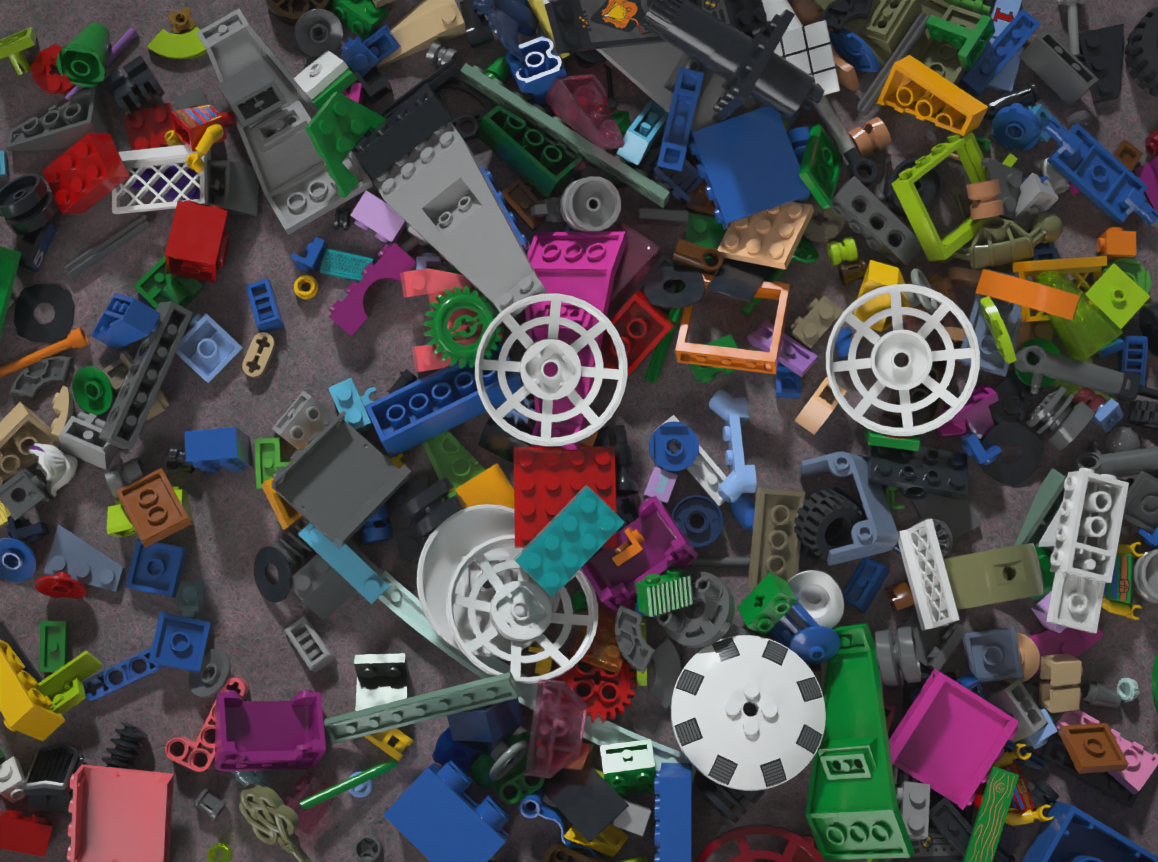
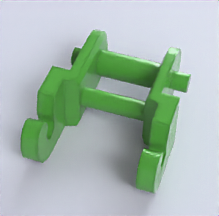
[883,485,906,509]

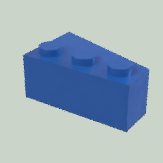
[90,293,161,349]

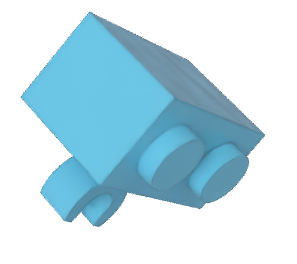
[328,378,377,433]

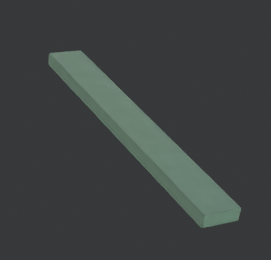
[324,672,521,744]

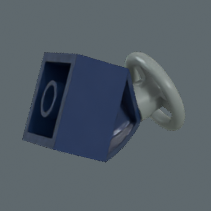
[447,698,529,781]

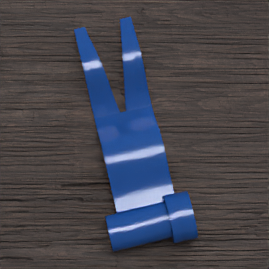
[520,788,605,858]

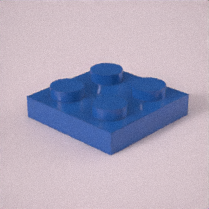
[125,538,187,598]
[148,612,211,673]

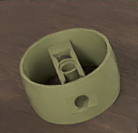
[943,543,1044,610]

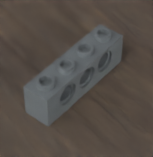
[831,176,922,269]

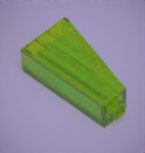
[1035,270,1123,361]

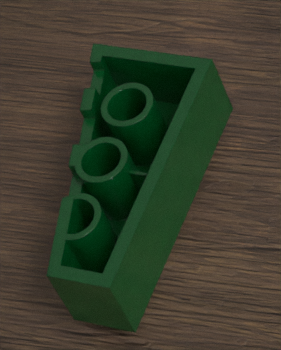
[475,105,585,199]

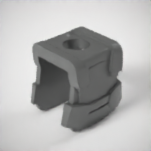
[0,468,53,522]

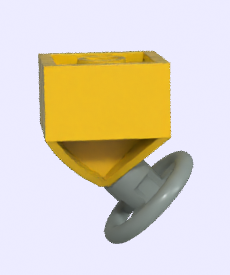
[854,260,938,332]

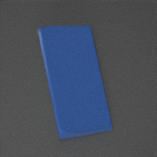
[362,24,401,69]
[842,557,890,613]

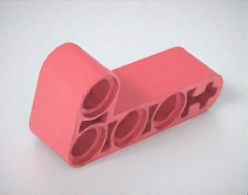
[165,678,249,772]

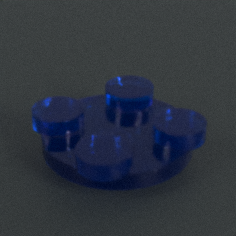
[432,727,480,773]

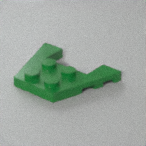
[305,92,386,198]

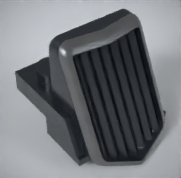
[23,742,84,811]

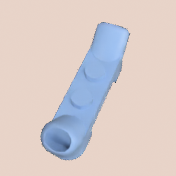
[709,389,756,503]

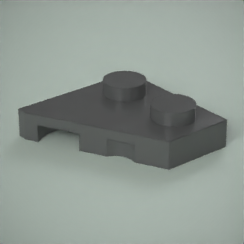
[981,158,1023,220]

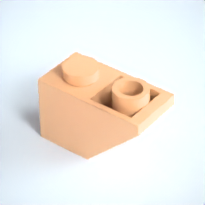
[794,377,847,435]

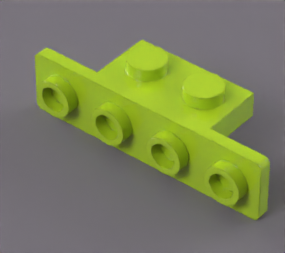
[35,651,102,715]

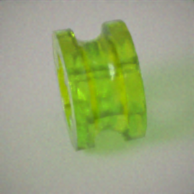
[207,843,232,862]

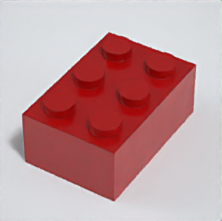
[42,133,130,214]
[600,291,676,379]

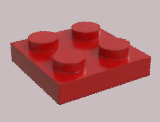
[122,102,174,151]

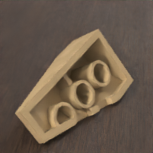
[376,0,466,69]
[0,402,60,486]

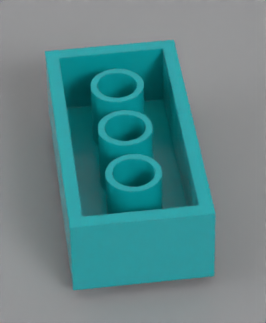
[514,485,625,597]

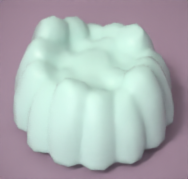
[1117,678,1140,702]

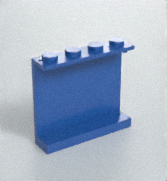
[688,106,810,229]

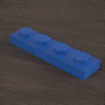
[959,9,1041,97]

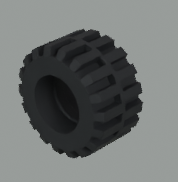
[794,489,863,559]

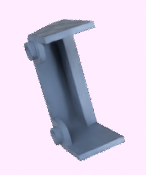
[799,452,899,567]

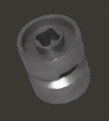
[104,457,148,500]

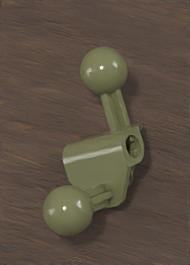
[934,212,1063,272]

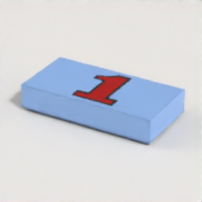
[991,0,1022,39]

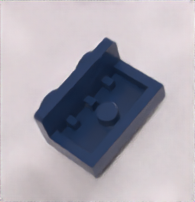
[649,155,705,202]

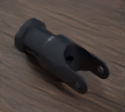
[984,82,1040,120]

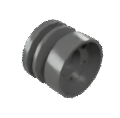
[1027,384,1095,451]

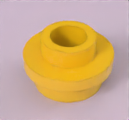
[294,275,319,300]

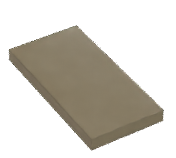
[748,488,805,589]

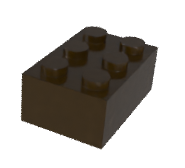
[882,350,961,435]

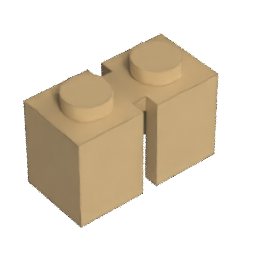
[1039,653,1083,713]

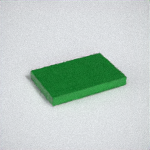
[799,123,843,209]

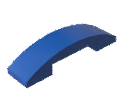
[657,67,704,172]

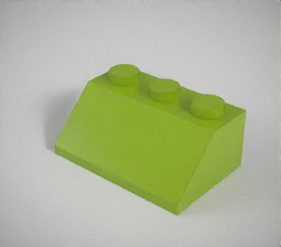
[107,487,193,538]

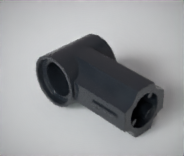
[459,0,494,48]

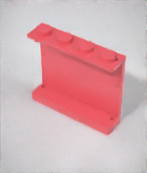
[67,764,174,862]

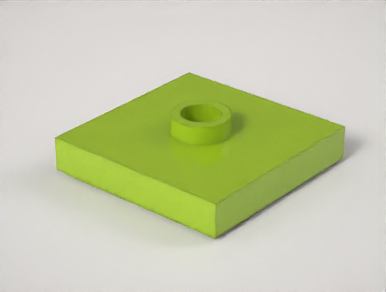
[1080,263,1151,332]

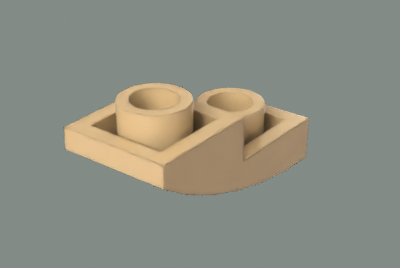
[51,386,74,443]

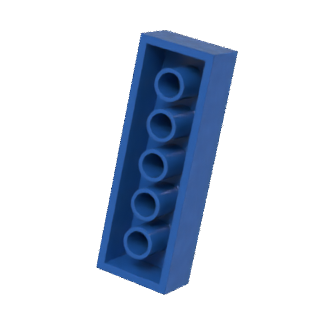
[365,342,523,458]

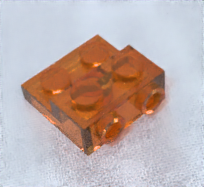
[570,606,624,674]

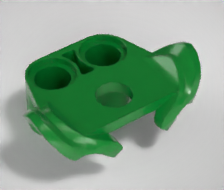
[470,731,544,804]

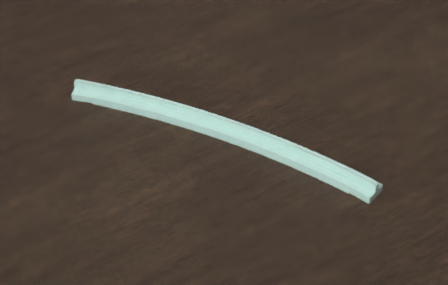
[378,571,697,782]

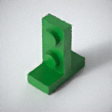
[926,14,996,70]

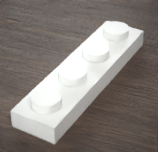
[654,415,727,507]

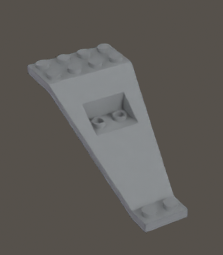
[196,9,373,235]
[596,42,767,133]
[370,120,547,318]

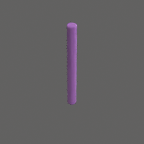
[65,28,138,101]

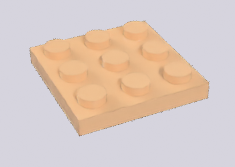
[717,201,814,269]

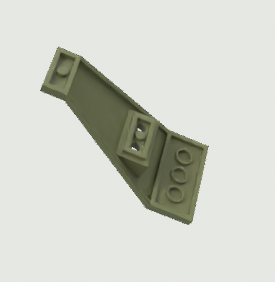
[811,0,994,86]

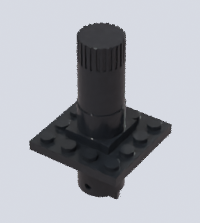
[639,0,825,123]

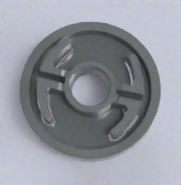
[657,572,735,649]

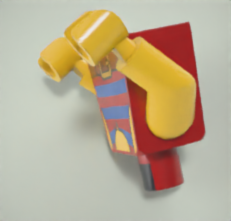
[165,105,236,173]
[974,744,1054,826]

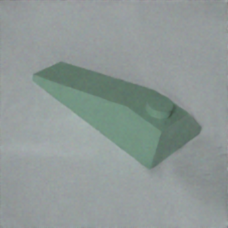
[1014,468,1067,551]

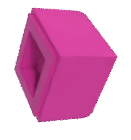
[937,412,967,437]

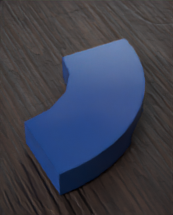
[828,28,881,72]

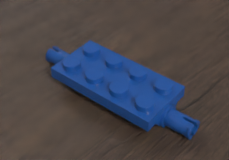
[1042,117,1158,226]

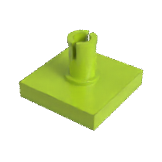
[0,27,37,75]

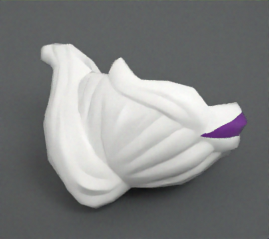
[29,443,78,497]

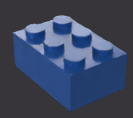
[184,427,251,474]

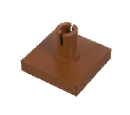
[1058,723,1128,774]

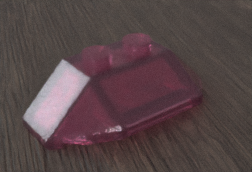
[525,679,587,778]

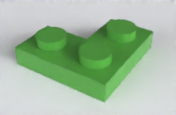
[255,438,290,490]

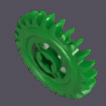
[423,286,504,369]

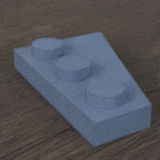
[44,524,125,592]

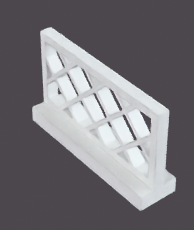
[112,145,211,214]
[898,519,960,631]

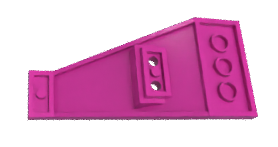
[525,232,628,450]

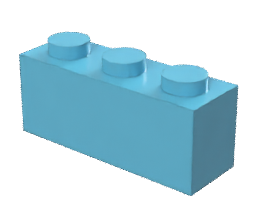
[616,100,668,165]

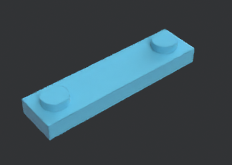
[298,522,389,604]

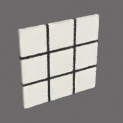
[774,20,840,96]

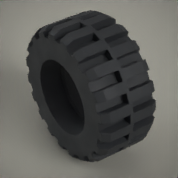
[1125,7,1158,97]

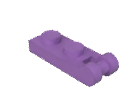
[747,320,818,377]

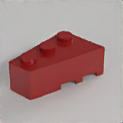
[0,810,53,857]

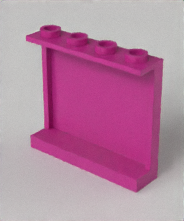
[889,668,1019,810]

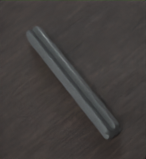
[857,13,930,115]

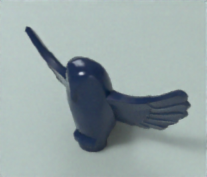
[472,0,539,62]

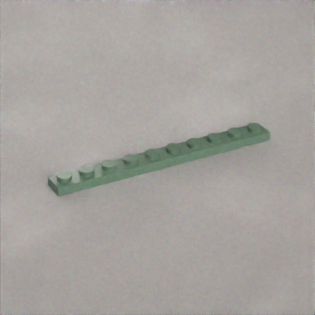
[460,63,670,208]

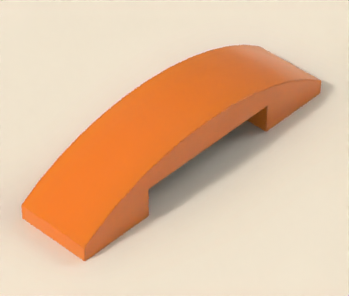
[975,269,1081,321]

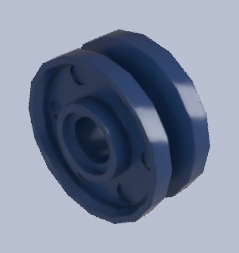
[671,495,723,550]

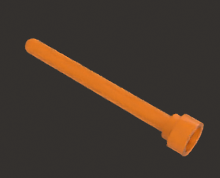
[0,327,89,378]

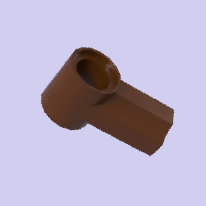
[672,239,723,275]

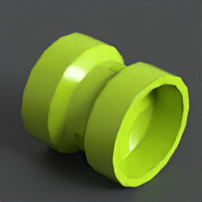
[827,237,858,266]

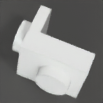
[0,756,26,803]

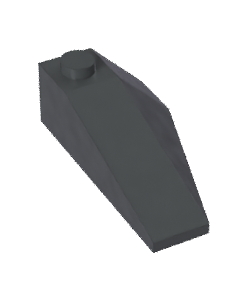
[6,87,109,151]

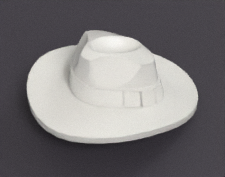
[787,570,844,629]

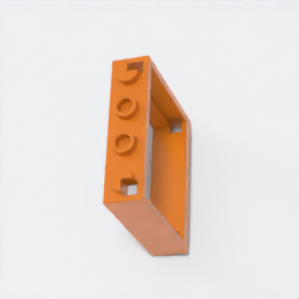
[675,273,790,374]

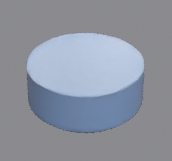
[348,771,373,798]

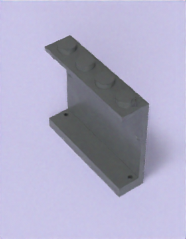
[271,411,411,549]

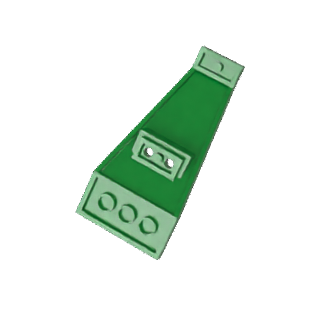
[805,623,915,860]

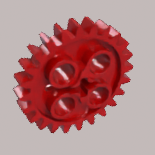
[554,641,638,723]

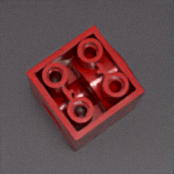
[165,200,230,284]

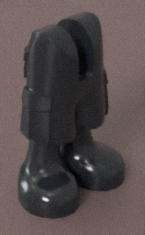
[598,425,639,495]

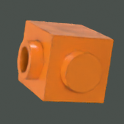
[1096,227,1136,260]

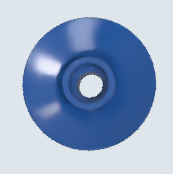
[0,538,37,583]
[789,626,840,664]

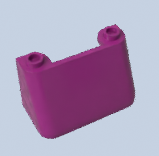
[581,496,698,612]
[215,690,326,771]

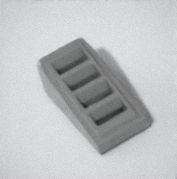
[284,615,336,673]

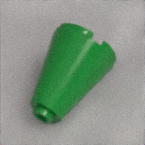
[56,23,110,87]

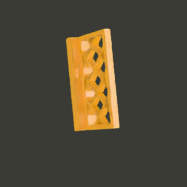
[1012,256,1108,322]

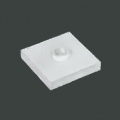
[294,50,349,99]

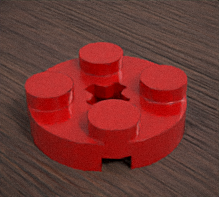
[30,44,76,94]

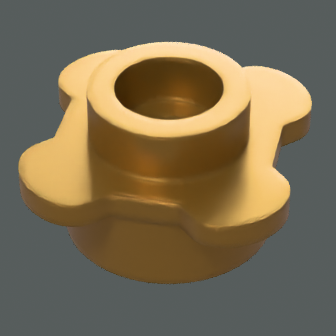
[168,7,196,34]

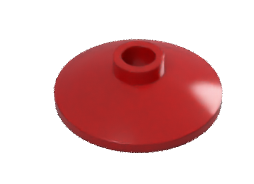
[35,572,87,599]

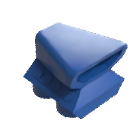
[506,36,567,105]

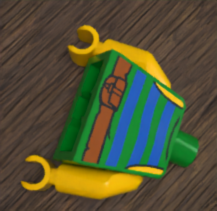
[1101,542,1143,620]

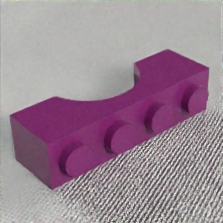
[329,242,417,337]

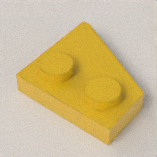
[564,822,629,857]

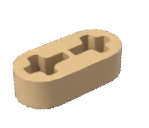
[242,332,276,378]

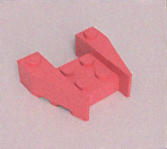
[400,268,503,372]

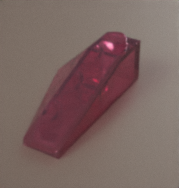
[545,74,624,150]

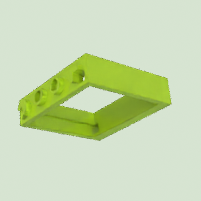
[892,131,997,261]

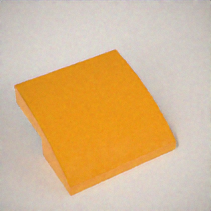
[455,463,514,509]

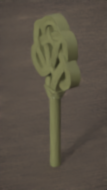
[239,784,312,862]

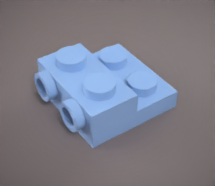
[175,313,243,383]

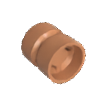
[848,117,891,157]
[966,179,1004,220]

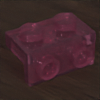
[283,770,336,835]

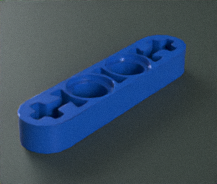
[83,648,167,700]

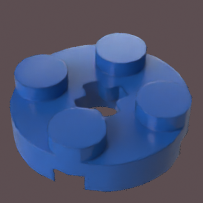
[991,103,1043,151]
[649,421,699,472]

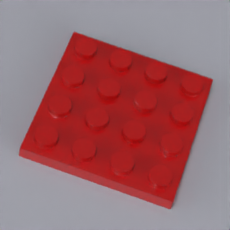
[514,446,617,548]

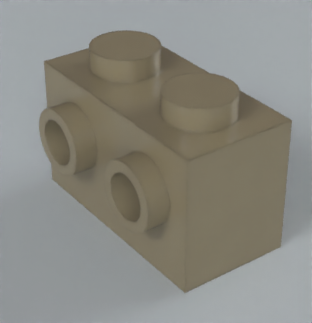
[790,295,843,350]

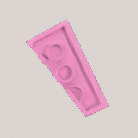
[1054,710,1158,795]

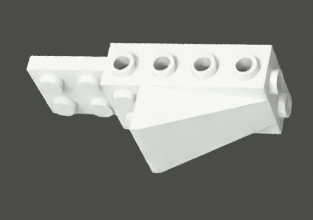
[1038,468,1129,633]

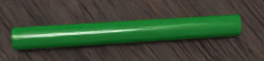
[299,758,398,811]

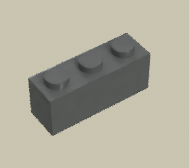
[1019,29,1099,107]

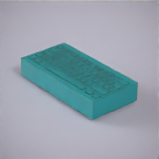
[320,249,374,282]

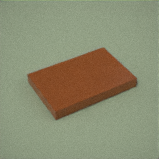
[115,468,192,548]

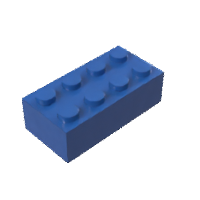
[654,763,692,862]

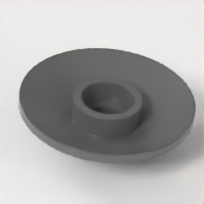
[295,9,343,57]
[188,649,231,698]

